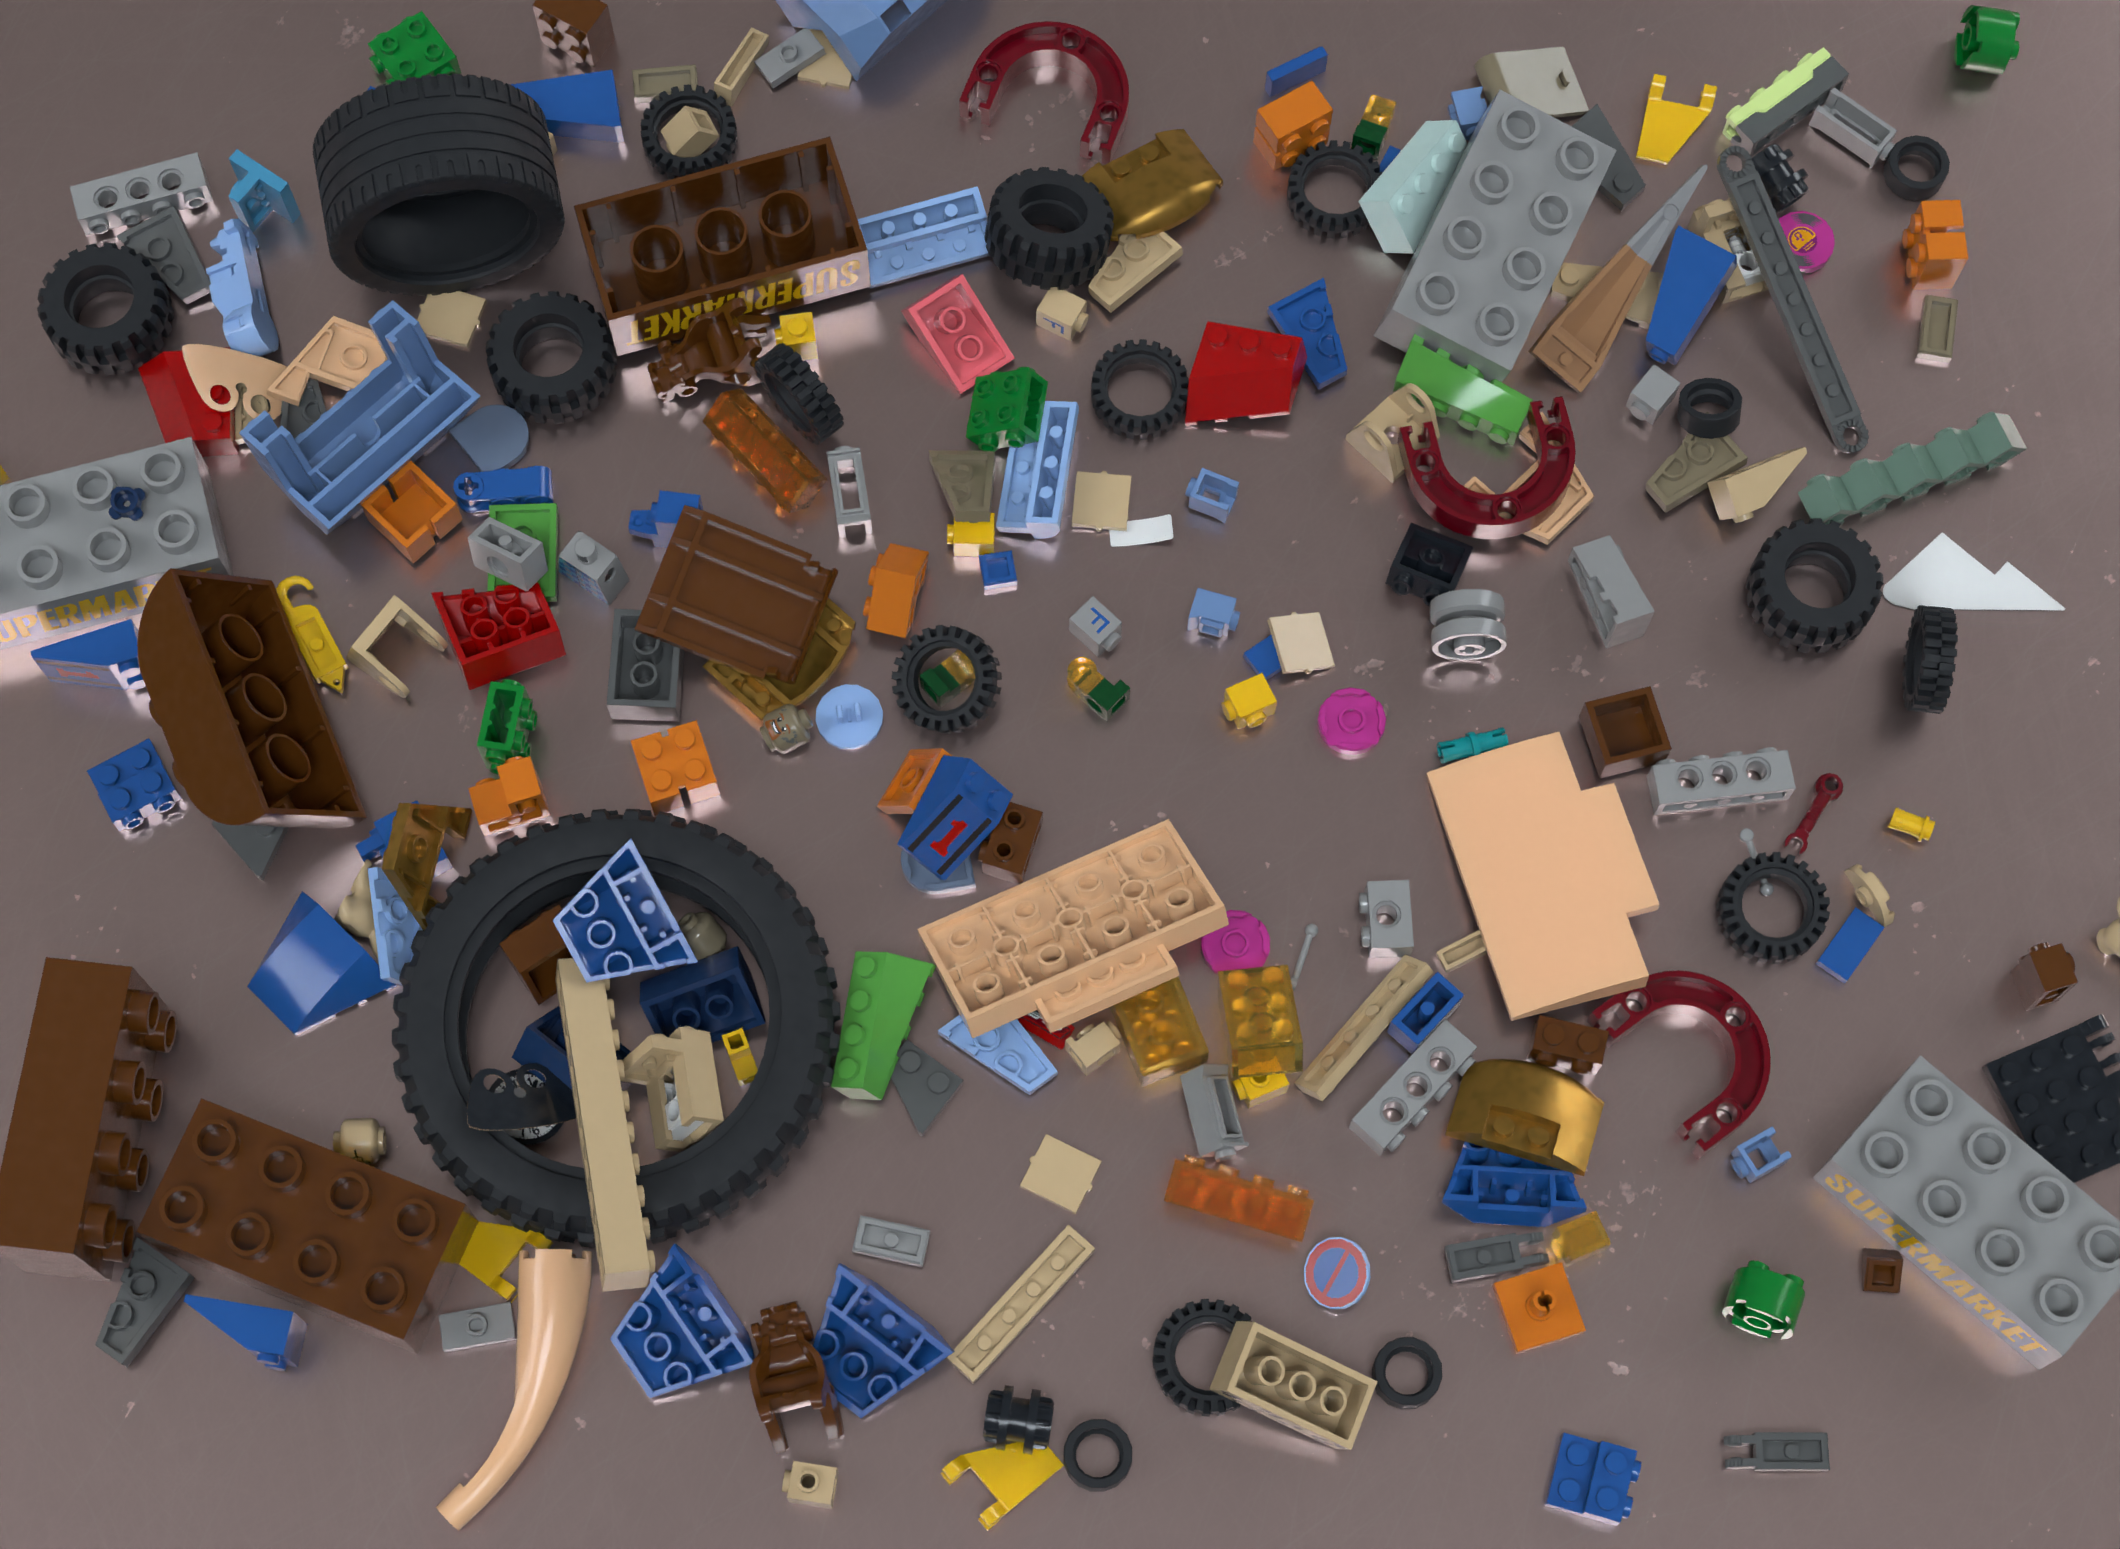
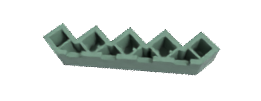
[1798,412,2027,525]

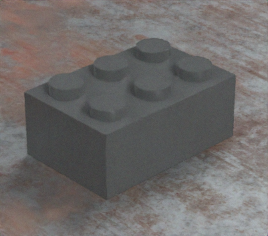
[607,609,685,721]

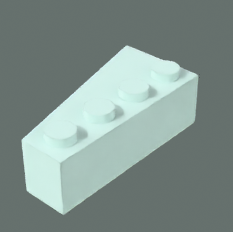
[1358,120,1467,253]

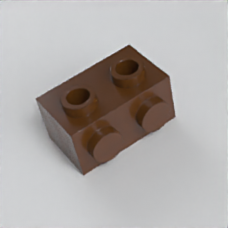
[978,802,1043,884]
[2010,942,2078,1011]
[1527,1015,1609,1075]

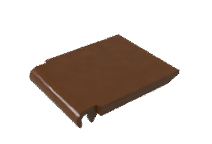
[634,505,838,684]

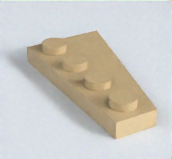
[1550,263,1664,329]

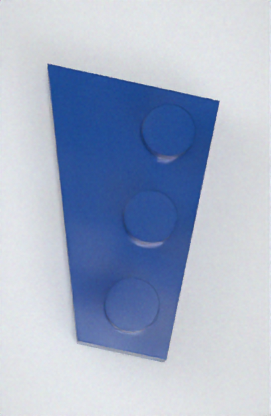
[1267,278,1348,390]

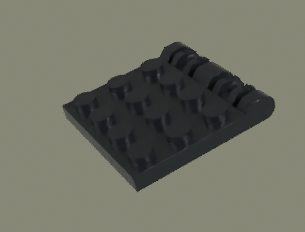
[1982,1014,2120,1184]

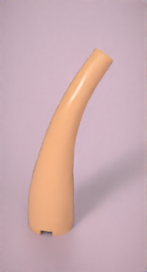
[436,1249,592,1531]

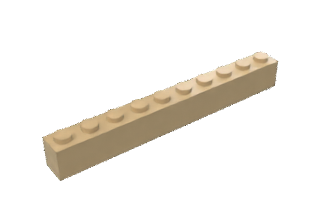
[555,958,655,1292]

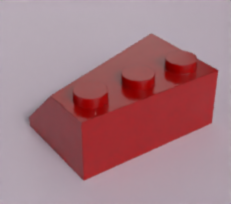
[1185,321,1307,426]
[138,347,239,457]
[431,582,566,690]

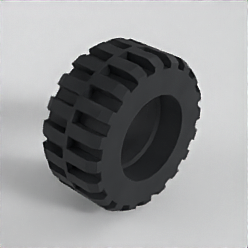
[985,167,1114,290]
[37,243,174,375]
[486,291,617,424]
[1746,518,1884,654]

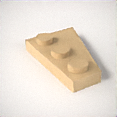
[1088,232,1183,313]

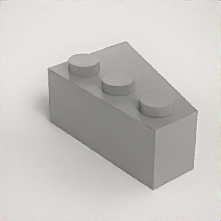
[1568,535,1655,649]

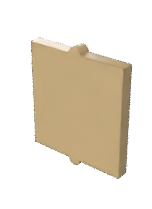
[797,29,853,89]
[417,291,487,348]
[1072,471,1131,532]
[1267,612,1335,674]
[1020,1134,1102,1214]

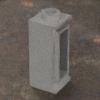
[1809,88,1897,169]
[827,446,872,538]
[1180,1064,1249,1161]

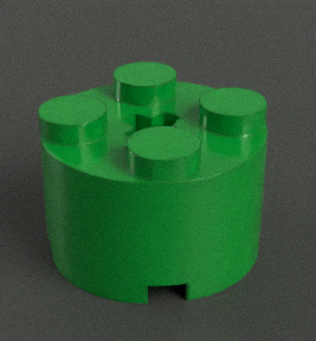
[1954,5,2020,75]
[1722,1260,1805,1339]

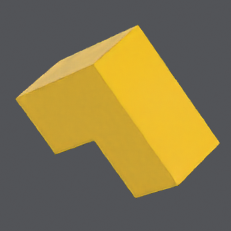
[722,1028,758,1086]

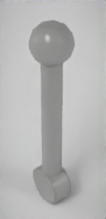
[1740,828,1774,896]
[1288,924,1319,991]

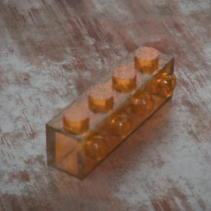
[702,388,828,513]
[1164,1154,1315,1242]

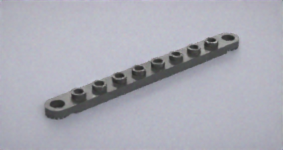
[1717,145,1869,453]

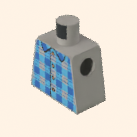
[558,531,629,605]

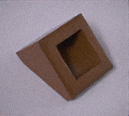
[1862,1248,1903,1293]

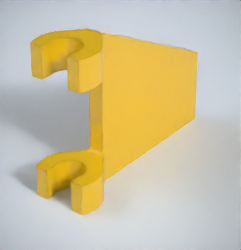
[1636,74,1717,165]
[459,1221,556,1303]
[940,1442,1064,1531]

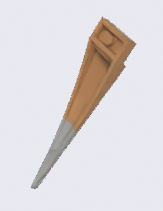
[1528,164,1708,393]

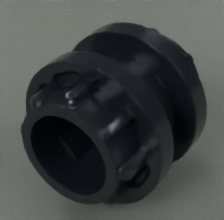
[1752,144,1809,214]
[983,1385,1054,1455]

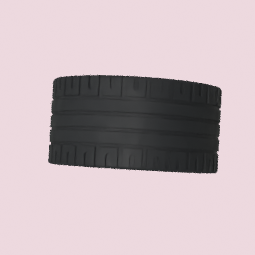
[313,74,565,296]

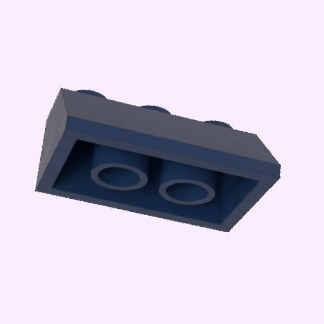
[639,946,766,1043]
[512,1006,632,1091]

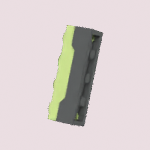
[1722,47,1849,157]

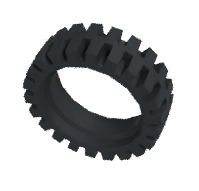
[640,85,737,179]
[1287,140,1383,239]
[1091,339,1189,440]

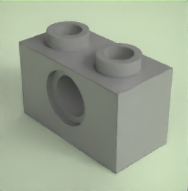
[468,517,548,592]
[1359,880,1414,958]

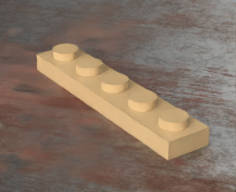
[1294,954,1433,1102]
[947,1224,1095,1384]

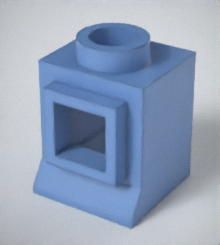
[1448,86,1487,141]
[1185,468,1239,523]
[1187,588,1241,638]
[1731,1126,1792,1183]

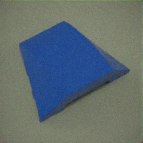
[552,838,698,983]
[247,891,397,1036]
[1442,1141,1587,1227]
[610,1244,755,1398]
[813,1263,955,1418]

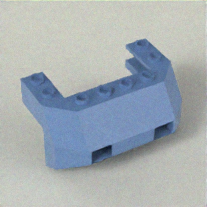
[775,0,948,82]
[239,300,481,535]

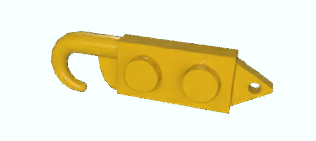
[276,575,349,693]

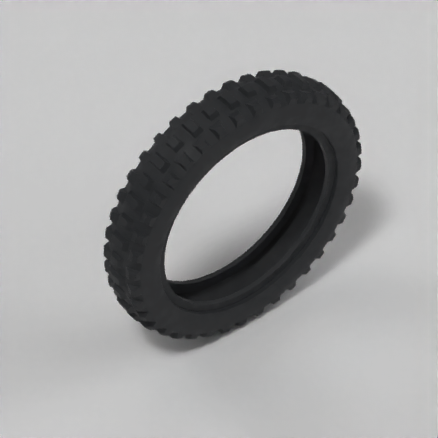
[392,809,841,1248]

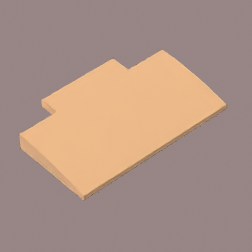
[1426,732,1660,1021]
[917,819,1229,1039]

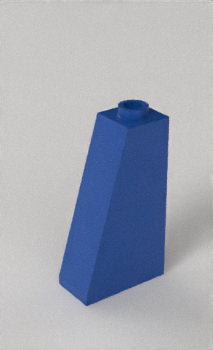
[511,70,624,143]
[1646,226,1737,365]

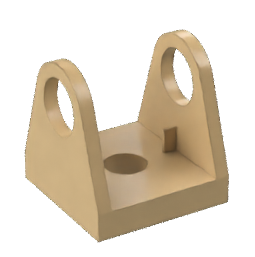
[1345,383,1440,484]
[346,595,448,698]

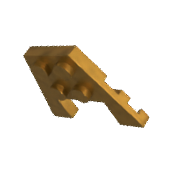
[382,803,472,930]

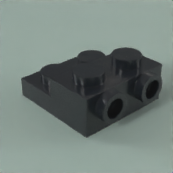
[1385,522,1473,606]

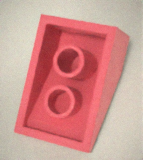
[901,274,1015,394]

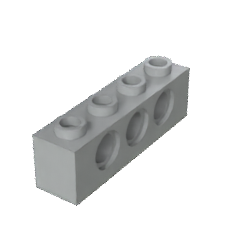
[70,152,213,235]
[1647,747,1796,815]
[1349,1019,1477,1156]

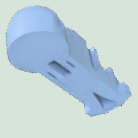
[206,219,279,357]

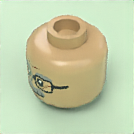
[333,1118,387,1164]

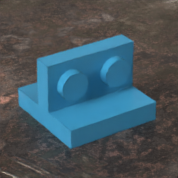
[228,149,301,232]

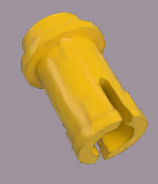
[1888,807,1935,842]

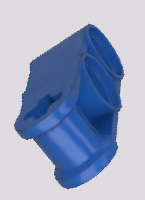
[453,466,554,513]

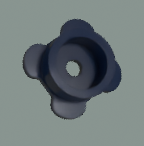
[108,487,146,521]

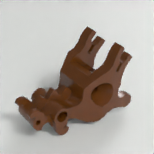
[647,298,771,403]
[749,1301,844,1454]

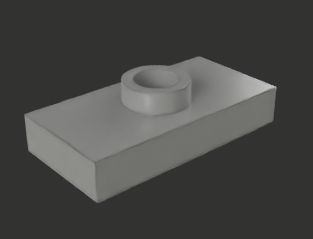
[754,28,826,89]
[852,1215,931,1267]
[439,1302,517,1353]

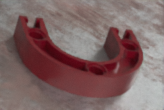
[959,21,1129,164]
[1398,396,1576,539]
[1587,970,1771,1159]

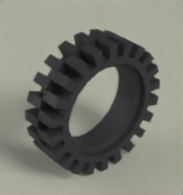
[754,343,844,445]
[1902,605,1958,714]
[891,625,1002,734]
[1716,852,1830,964]
[1152,1299,1252,1417]

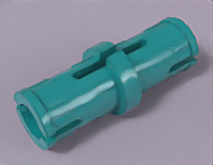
[1436,727,1509,764]

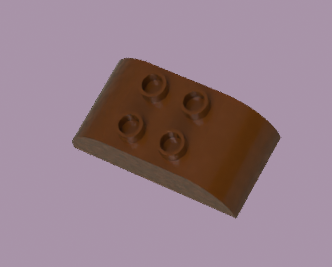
[137,568,367,829]

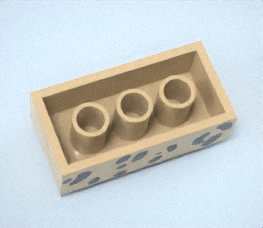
[1209,1321,1377,1450]

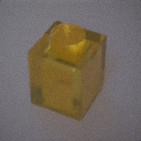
[1551,1211,1611,1267]

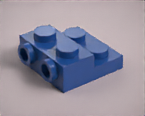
[87,738,182,831]
[1545,1433,1642,1526]

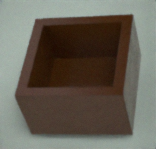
[532,0,615,67]
[1579,686,1672,779]
[499,905,573,1005]

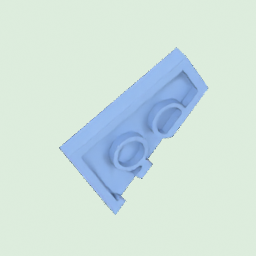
[368,867,422,986]
[938,1015,1058,1095]

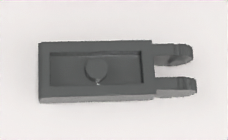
[1444,1232,1549,1283]
[1724,1432,1830,1471]

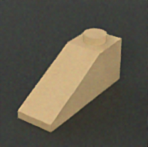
[1707,447,1807,523]

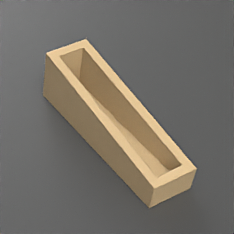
[714,27,769,107]
[1436,930,1488,973]

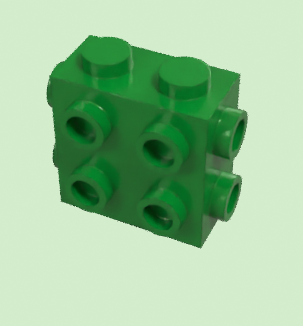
[367,11,461,85]
[966,367,1048,452]
[477,679,538,775]

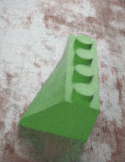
[1393,334,1533,446]
[831,951,936,1100]

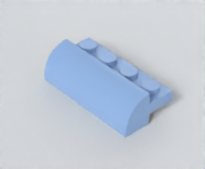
[857,186,990,289]
[996,401,1079,539]

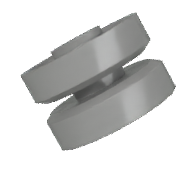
[1429,589,1507,660]

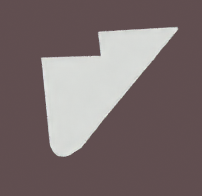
[1883,532,2066,611]

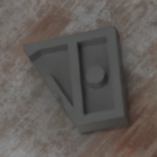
[212,820,289,881]
[891,1040,964,1137]

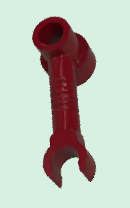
[1783,773,1843,856]

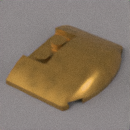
[1082,129,1223,241]
[703,598,856,721]
[1445,1059,1604,1176]

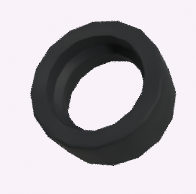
[1883,135,1950,201]
[1677,378,1742,439]
[1372,1337,1443,1409]
[1063,1419,1132,1492]

